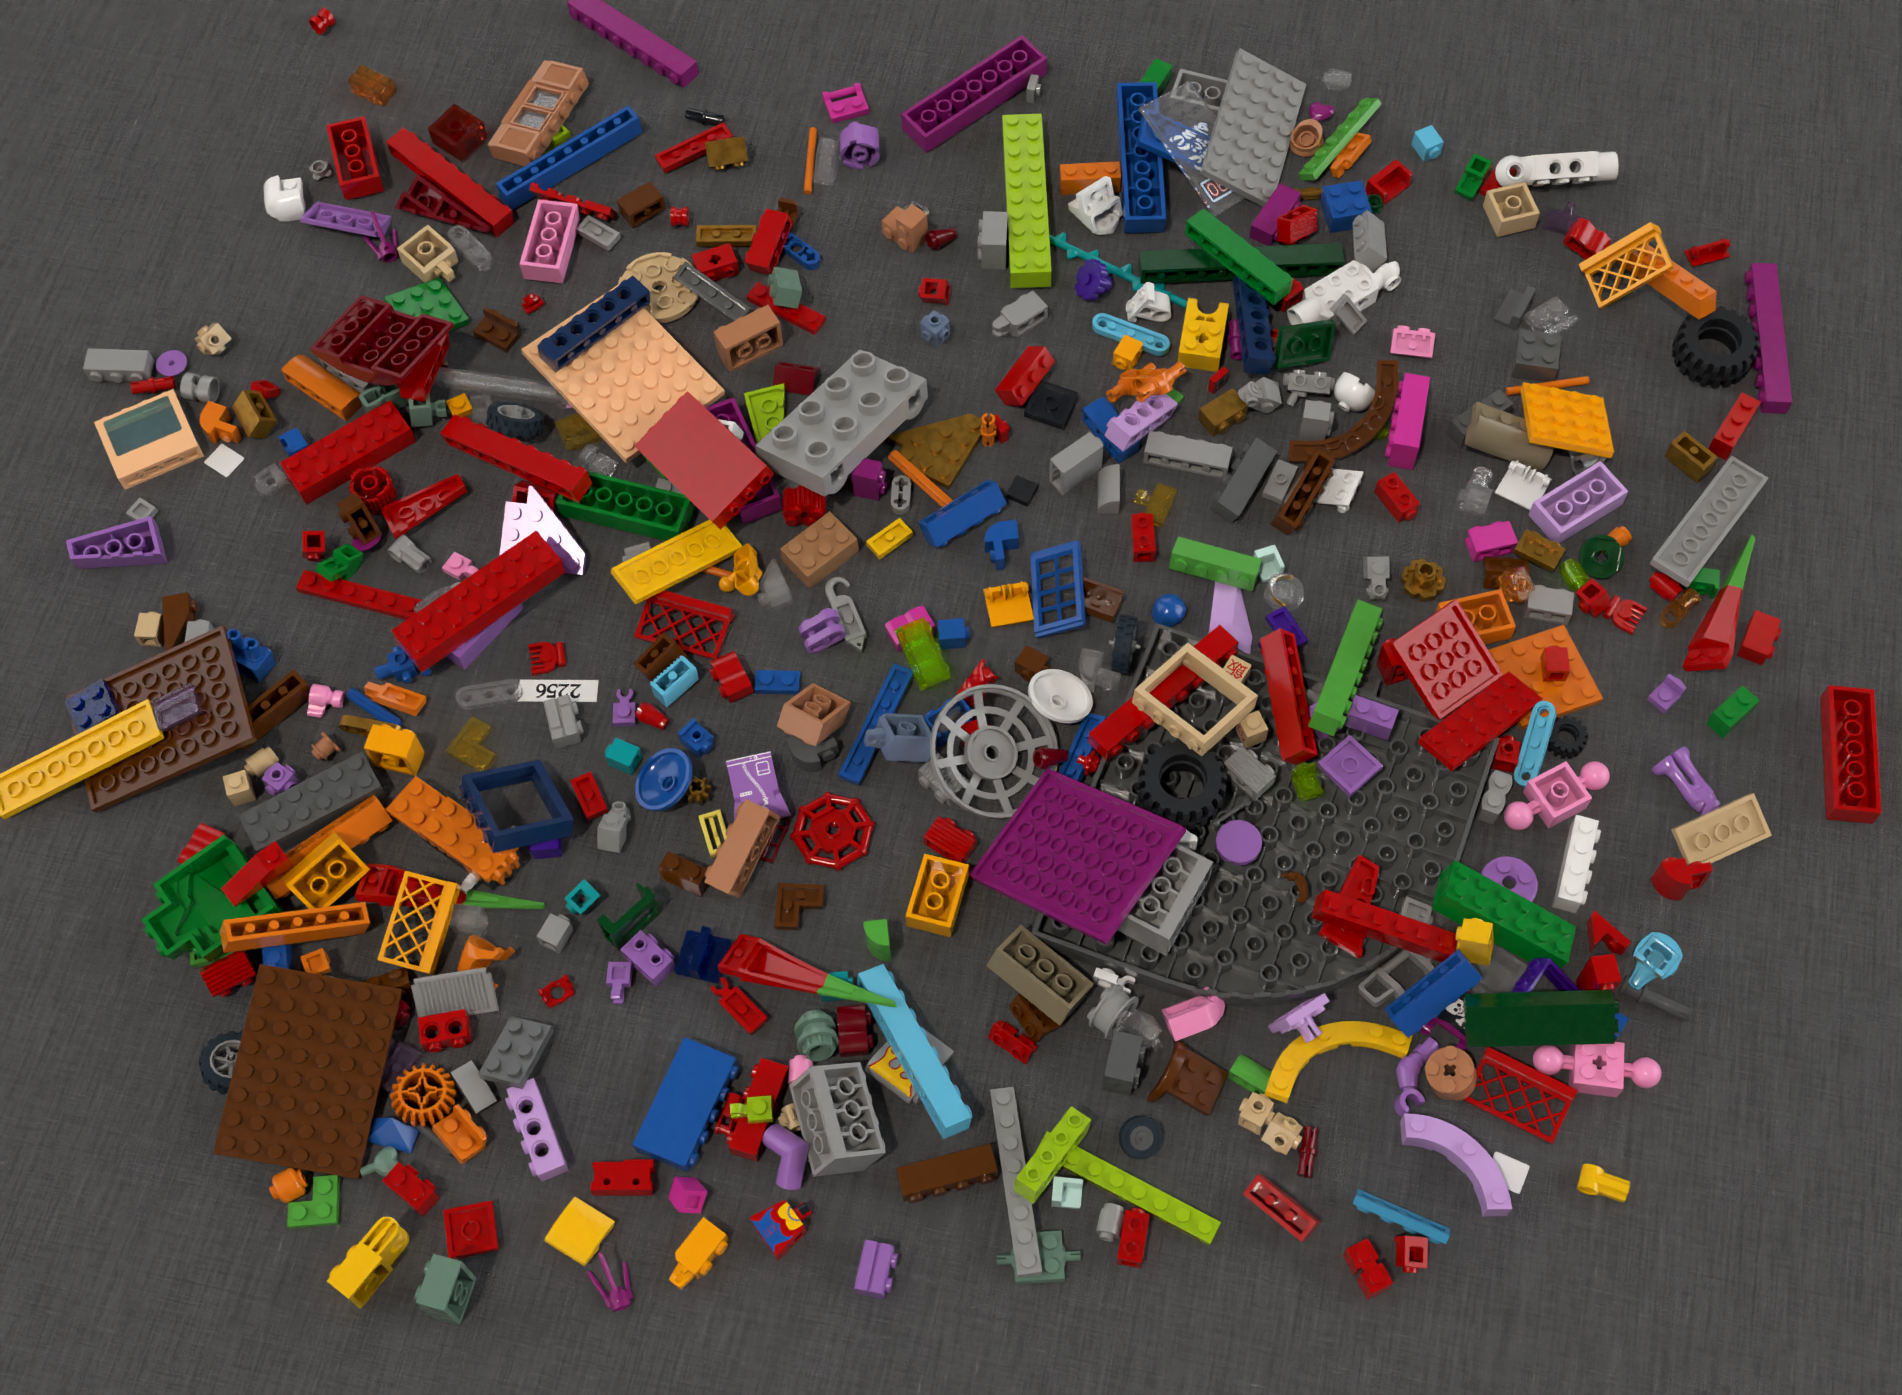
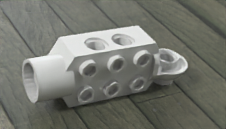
[1495,151,1618,187]
[1287,260,1401,326]

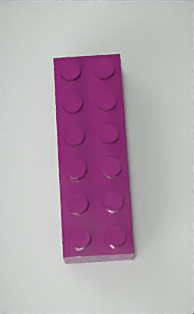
[706,397,782,524]

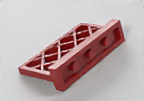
[634,590,735,660]
[1463,1047,1578,1144]

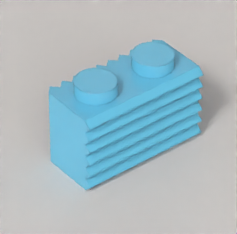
[650,656,699,707]

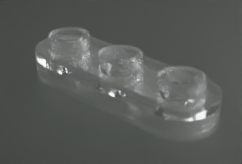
[448,225,493,271]
[456,679,523,710]

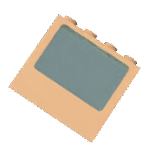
[94,389,204,490]

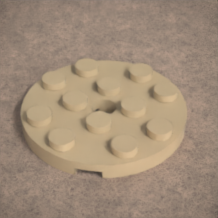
[618,252,698,324]

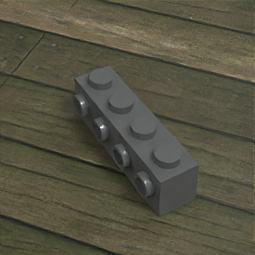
[1210,437,1277,523]

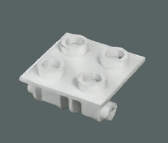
[1495,460,1552,510]
[1312,468,1364,513]

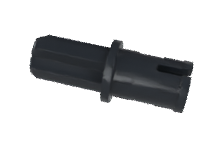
[685,108,725,126]

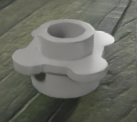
[309,160,332,181]

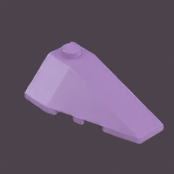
[1208,581,1252,654]

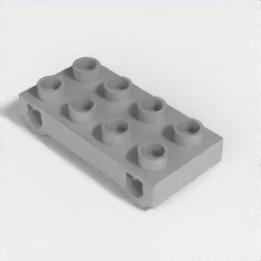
[755,350,928,497]

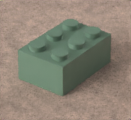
[415,1254,477,1326]

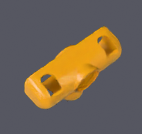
[719,543,762,596]

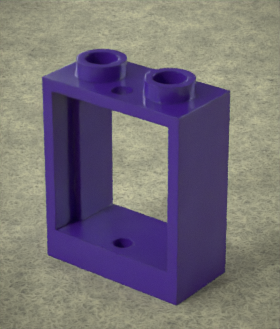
[1512,958,1580,992]

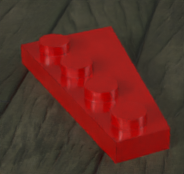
[529,183,617,222]
[380,474,467,539]
[1318,855,1380,959]

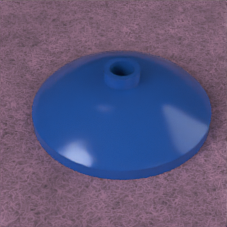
[635,748,692,812]

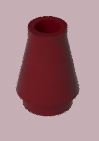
[926,227,957,250]
[1033,747,1068,769]

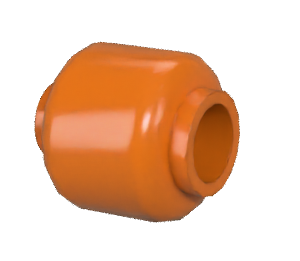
[269,1167,308,1204]

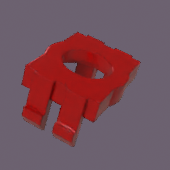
[538,975,575,1009]

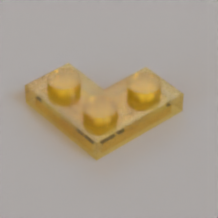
[446,716,497,772]

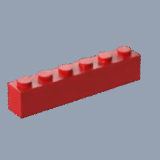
[1260,628,1318,765]
[1311,889,1457,962]

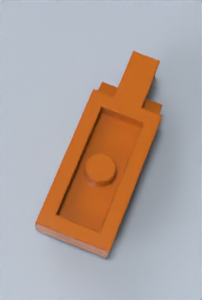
[1330,132,1372,178]
[364,681,427,716]

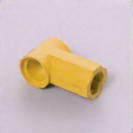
[1577,1164,1630,1203]

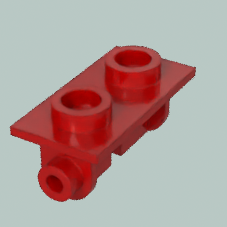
[1684,238,1730,267]
[988,1020,1038,1065]

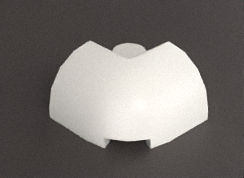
[264,175,306,222]

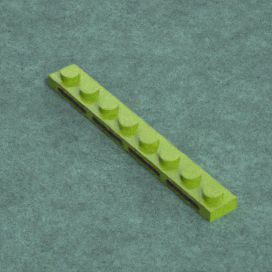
[1036,1131,1221,1246]

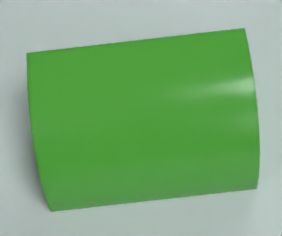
[863,919,891,962]
[1228,1054,1272,1099]

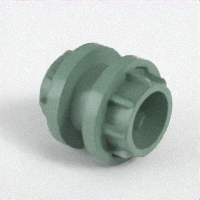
[794,1010,839,1061]

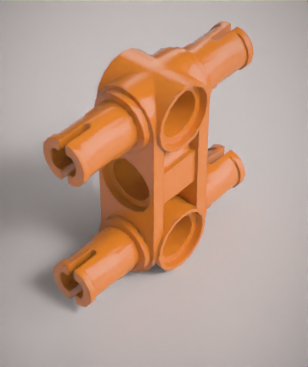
[1106,362,1186,403]

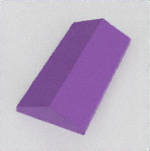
[300,202,392,237]

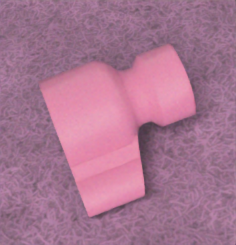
[307,683,345,718]

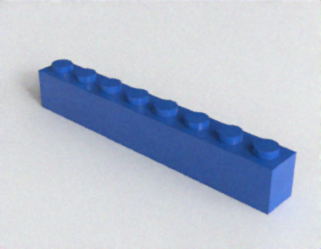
[496,106,642,210]

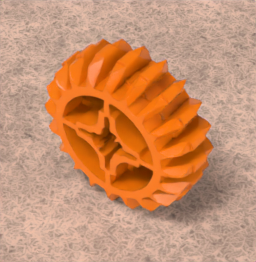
[390,1063,457,1128]

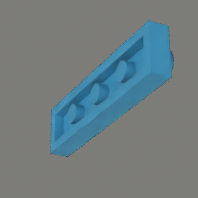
[1353,1189,1451,1244]

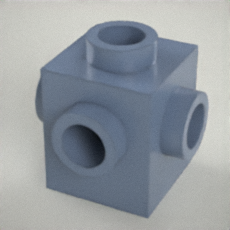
[920,310,950,348]

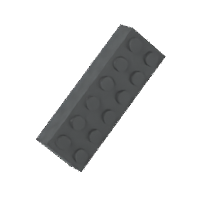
[238,751,387,853]

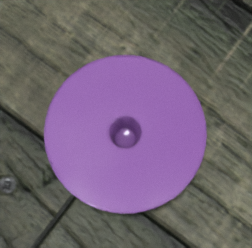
[156,350,187,376]

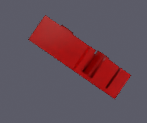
[590,1159,656,1196]

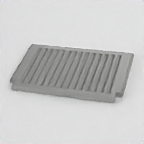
[411,967,499,1017]

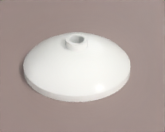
[1028,669,1093,723]

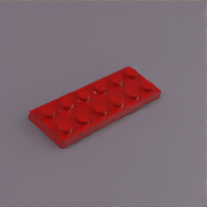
[1418,671,1543,771]

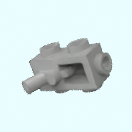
[1283,370,1335,407]

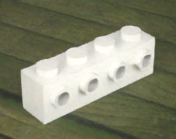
[1552,815,1601,913]

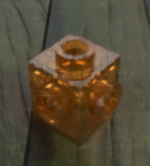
[1495,567,1535,602]

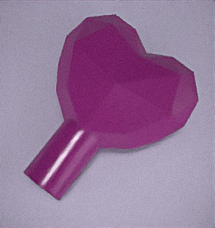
[1309,102,1334,122]

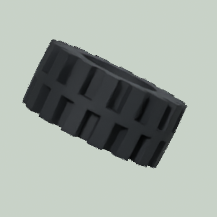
[1548,716,1588,759]

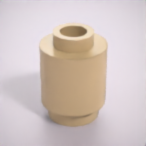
[243,746,279,778]

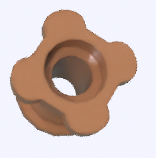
[311,732,341,761]

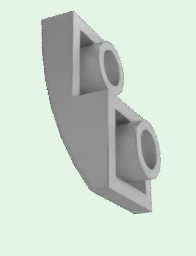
[450,1060,497,1114]

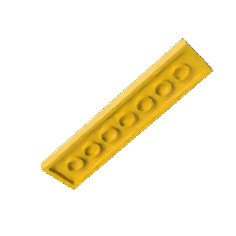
[0,699,164,820]

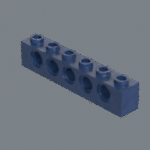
[1232,275,1276,374]
[537,276,651,373]

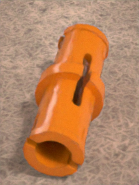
[980,413,997,447]

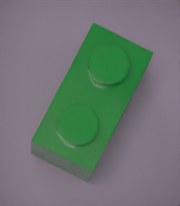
[1706,685,1760,739]

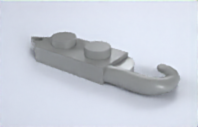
[825,577,867,652]

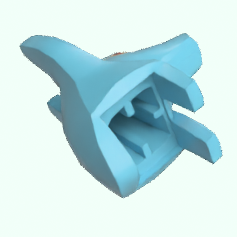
[1628,932,1683,990]

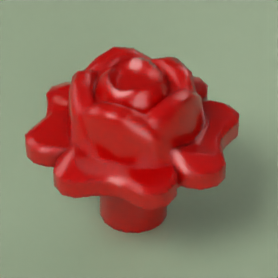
[1077,750,1101,776]

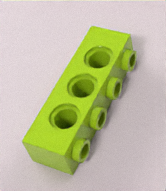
[1013,1106,1091,1204]

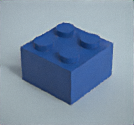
[1320,180,1372,233]

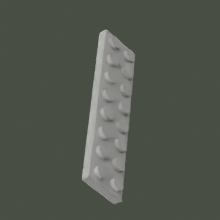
[1650,456,1769,588]

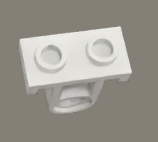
[1126,282,1171,323]

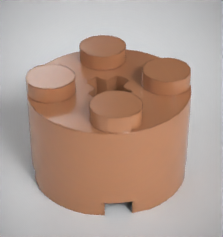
[1425,1045,1477,1101]

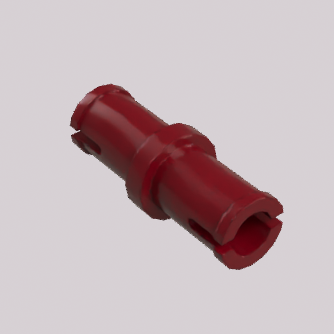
[1296,1126,1319,1178]

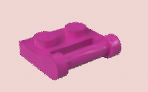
[822,82,869,124]

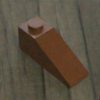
[162,592,198,651]

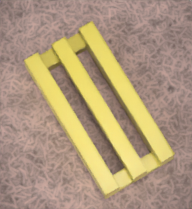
[698,809,727,858]

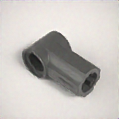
[1570,453,1614,474]

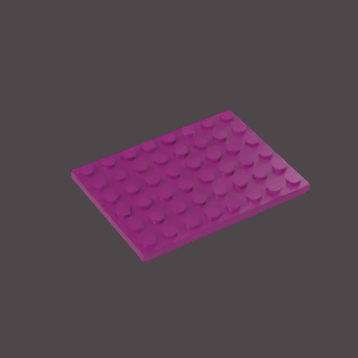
[969,768,1186,945]

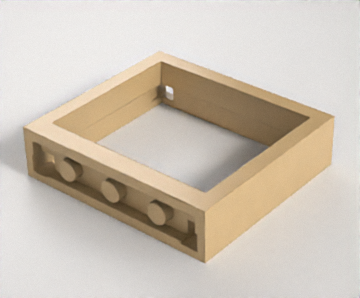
[1132,643,1258,756]

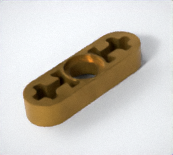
[338,715,403,737]

